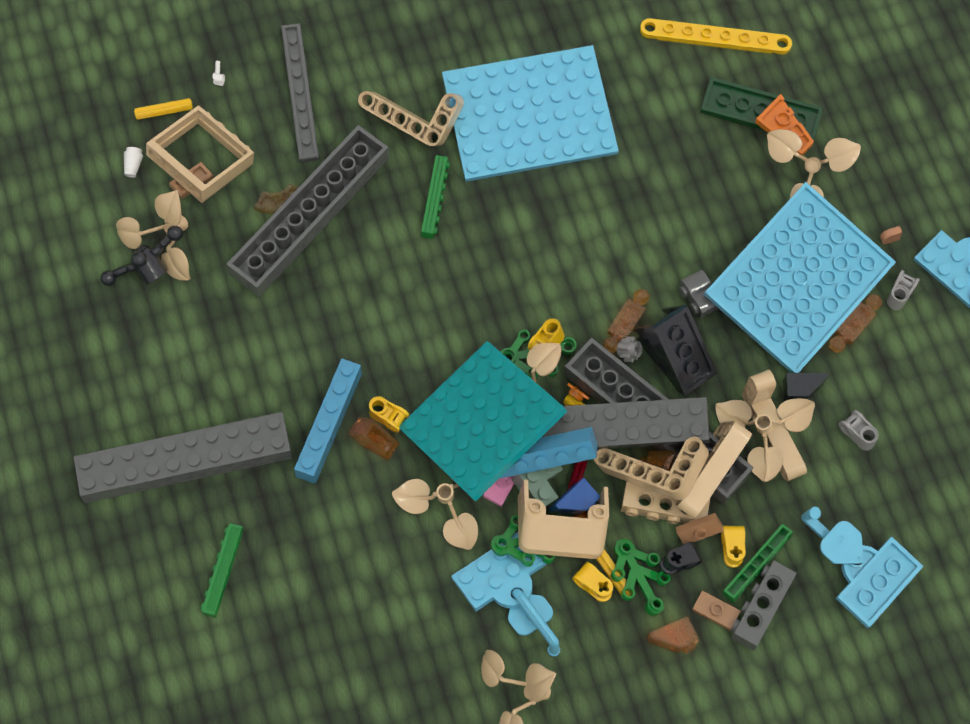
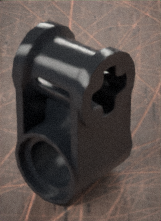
[659,542,703,575]

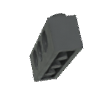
[731,561,797,651]

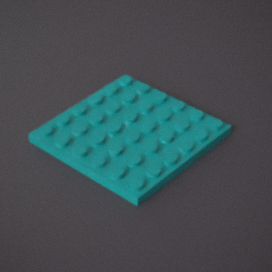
[399,341,567,502]

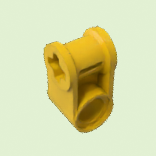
[528,319,565,351]
[369,396,409,433]
[721,526,746,568]
[572,562,613,602]

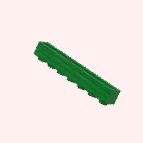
[421,155,450,239]
[200,523,243,618]
[723,524,793,603]

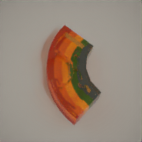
[254,183,299,214]

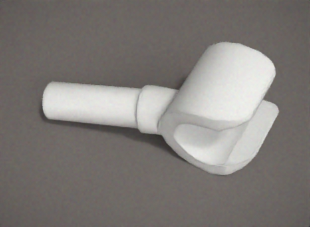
[212,61,225,86]

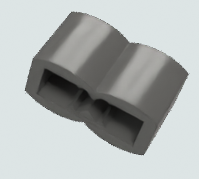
[679,270,719,318]

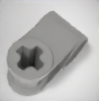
[887,270,920,310]
[839,410,879,451]

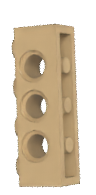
[621,482,710,525]

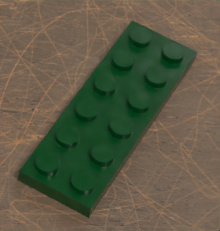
[700,77,823,141]

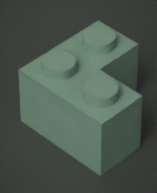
[512,466,563,508]

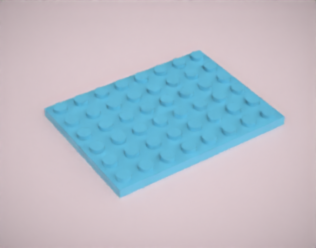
[442,45,619,182]
[703,182,896,373]

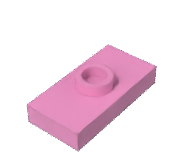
[483,475,516,507]

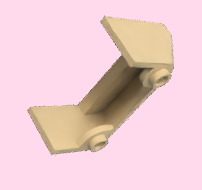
[518,480,609,559]

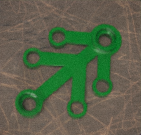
[500,326,577,379]
[491,515,555,567]
[610,539,671,616]

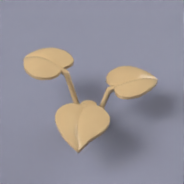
[767,129,861,199]
[116,190,191,280]
[527,343,561,382]
[716,398,815,482]
[392,479,478,550]
[481,650,556,724]

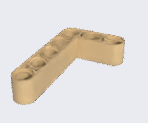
[358,91,464,146]
[742,370,807,482]
[676,421,752,519]
[594,437,709,500]

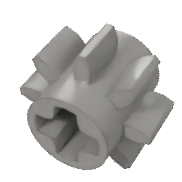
[617,336,642,362]

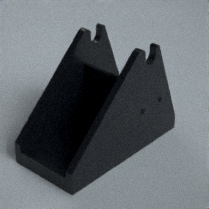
[633,305,717,395]

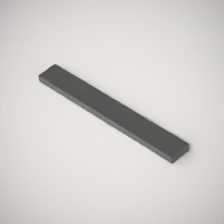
[281,23,319,163]

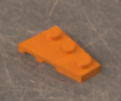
[755,94,814,156]

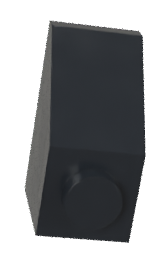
[783,373,828,402]

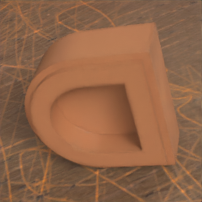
[880,226,902,244]

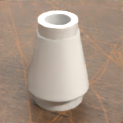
[124,147,143,178]

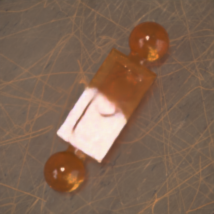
[603,289,649,353]
[829,294,882,353]

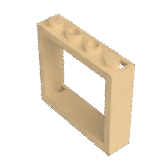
[146,105,254,203]

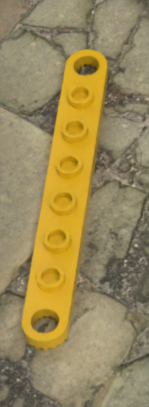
[640,18,792,55]

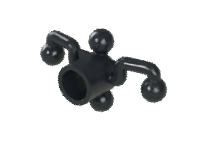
[100,226,183,286]

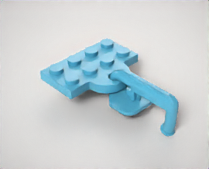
[914,230,970,308]
[801,507,923,628]
[451,532,560,656]

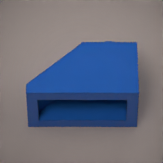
[548,478,600,514]

